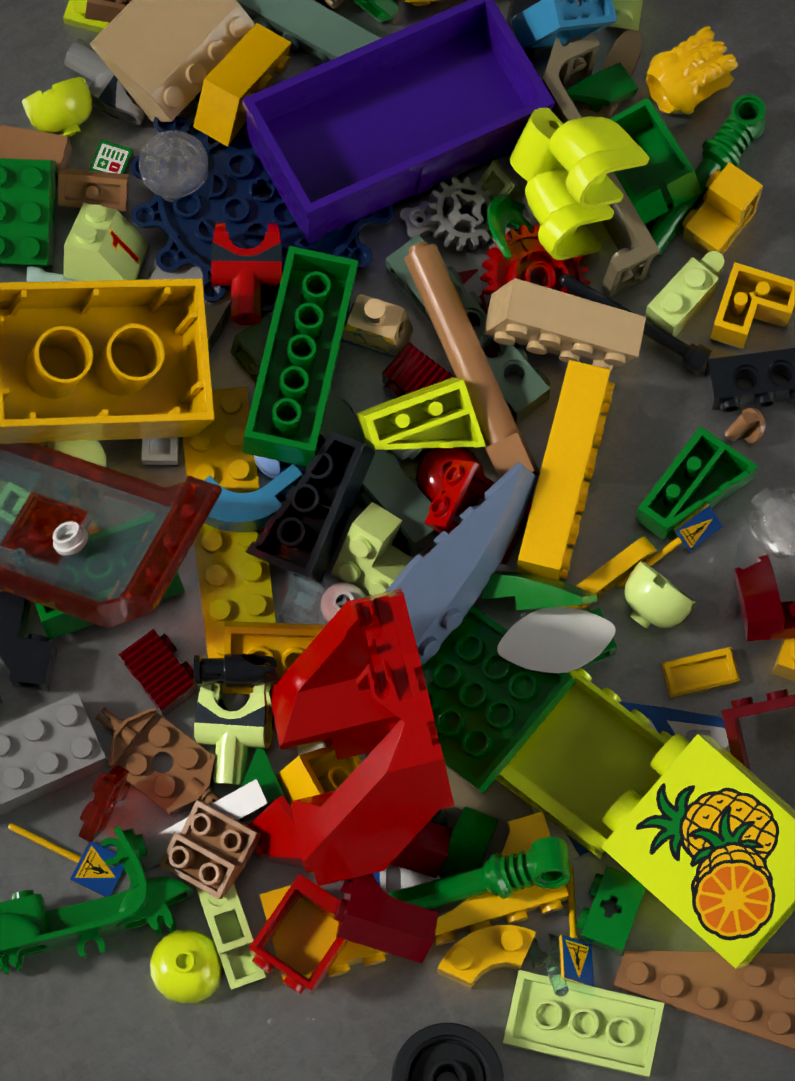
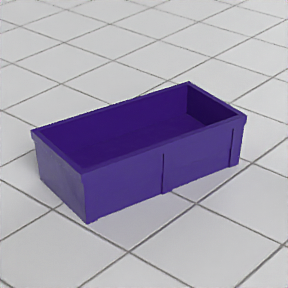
[242,0,555,245]

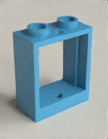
[510,0,617,51]

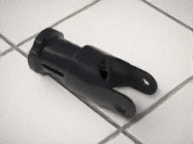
[194,653,277,688]

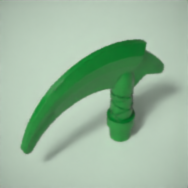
[487,195,533,259]

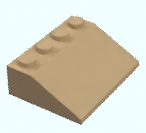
[90,0,255,122]

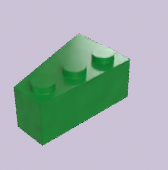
[635,426,759,540]

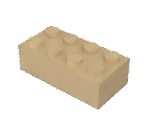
[483,278,646,373]

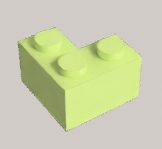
[331,502,413,596]

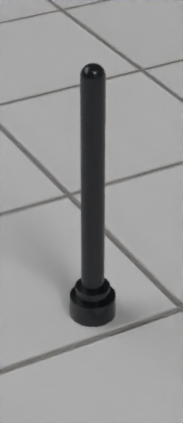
[559,274,712,375]

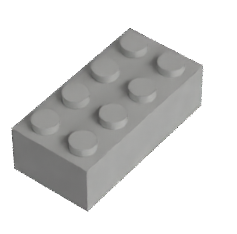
[0,693,109,816]

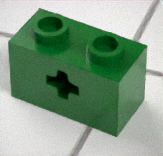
[576,866,646,956]

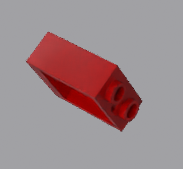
[249,873,348,995]

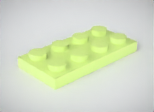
[503,970,665,1078]

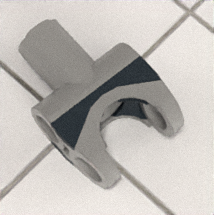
[64,39,146,125]

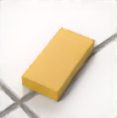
[660,647,740,700]

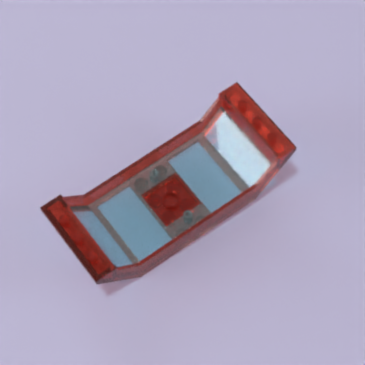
[0,443,222,628]

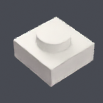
[142,437,179,465]

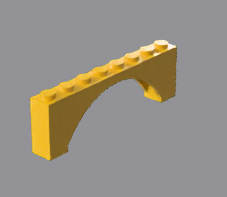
[259,811,569,980]

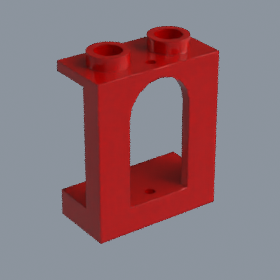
[424,459,533,565]

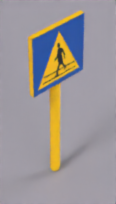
[617,503,723,588]
[8,823,124,897]
[559,863,594,987]

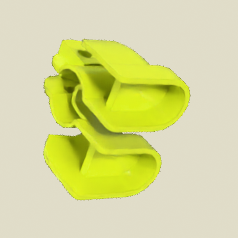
[510,108,650,260]

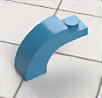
[183,464,303,532]

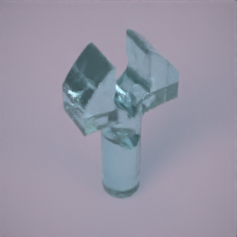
[528,934,569,997]

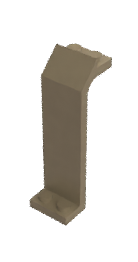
[542,34,660,297]

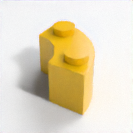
[437,925,536,989]

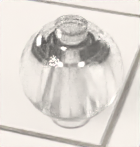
[748,487,795,559]

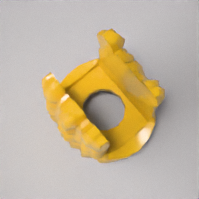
[646,26,738,115]

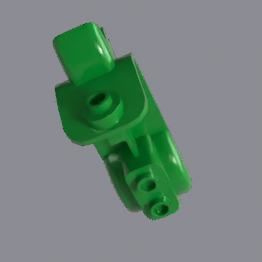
[0,826,194,975]

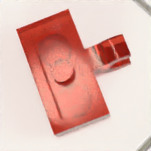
[78,764,131,843]

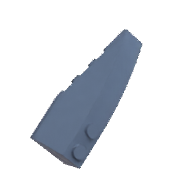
[385,462,538,664]

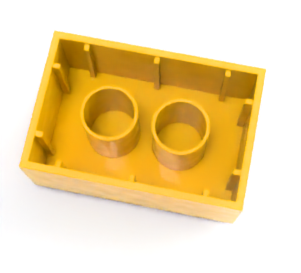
[0,278,214,444]

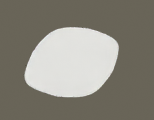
[497,607,616,673]

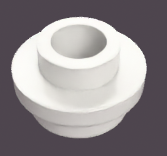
[52,521,89,555]

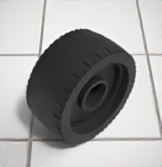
[391,1023,504,1081]

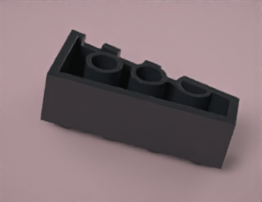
[245,431,375,584]

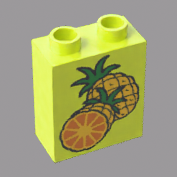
[601,733,795,969]

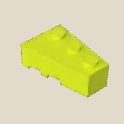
[355,377,486,450]

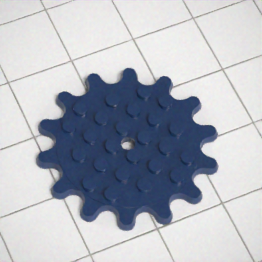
[131,90,394,313]

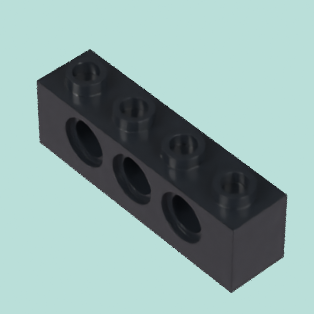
[705,348,795,412]

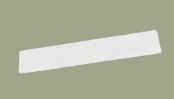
[141,779,267,870]

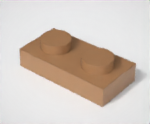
[58,168,129,212]

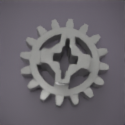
[425,176,493,251]

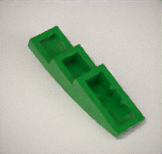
[482,570,597,611]

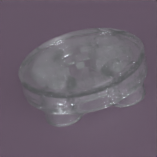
[139,131,209,202]

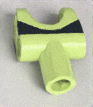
[194,682,274,786]

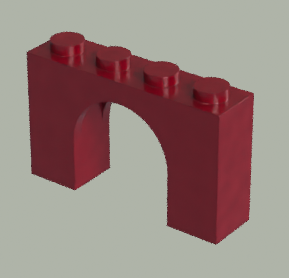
[333,822,452,964]

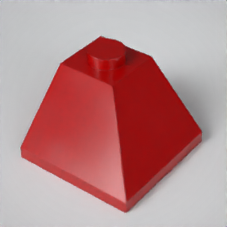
[248,795,305,869]

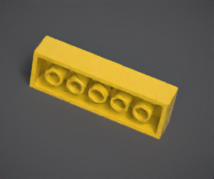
[516,360,615,581]

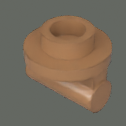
[725,408,766,443]

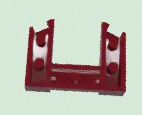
[734,554,795,641]

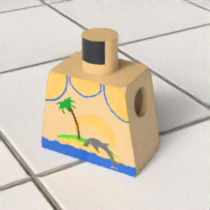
[342,294,413,358]

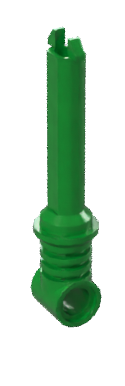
[649,94,766,260]
[387,837,571,909]

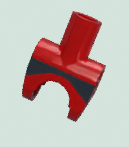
[211,222,282,325]

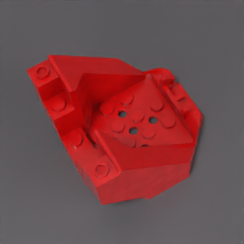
[269,588,455,886]

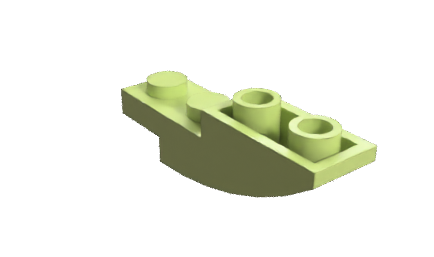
[196,884,266,990]

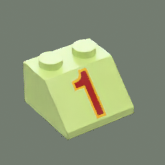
[63,203,149,281]

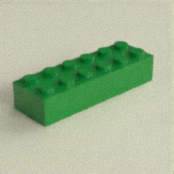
[243,246,358,467]

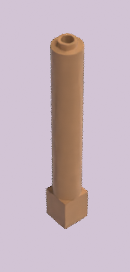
[404,241,540,479]

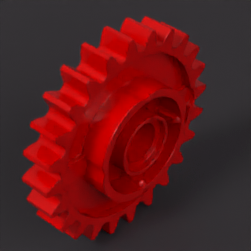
[480,224,591,307]

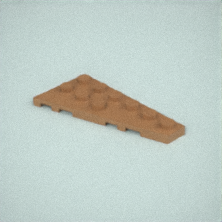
[613,950,795,1051]

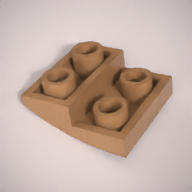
[159,800,262,899]

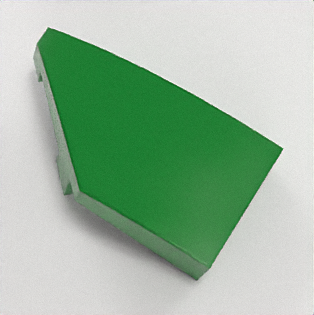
[566,62,639,113]

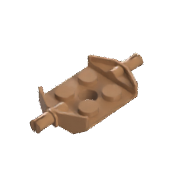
[95,707,221,815]

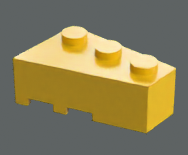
[193,23,292,147]

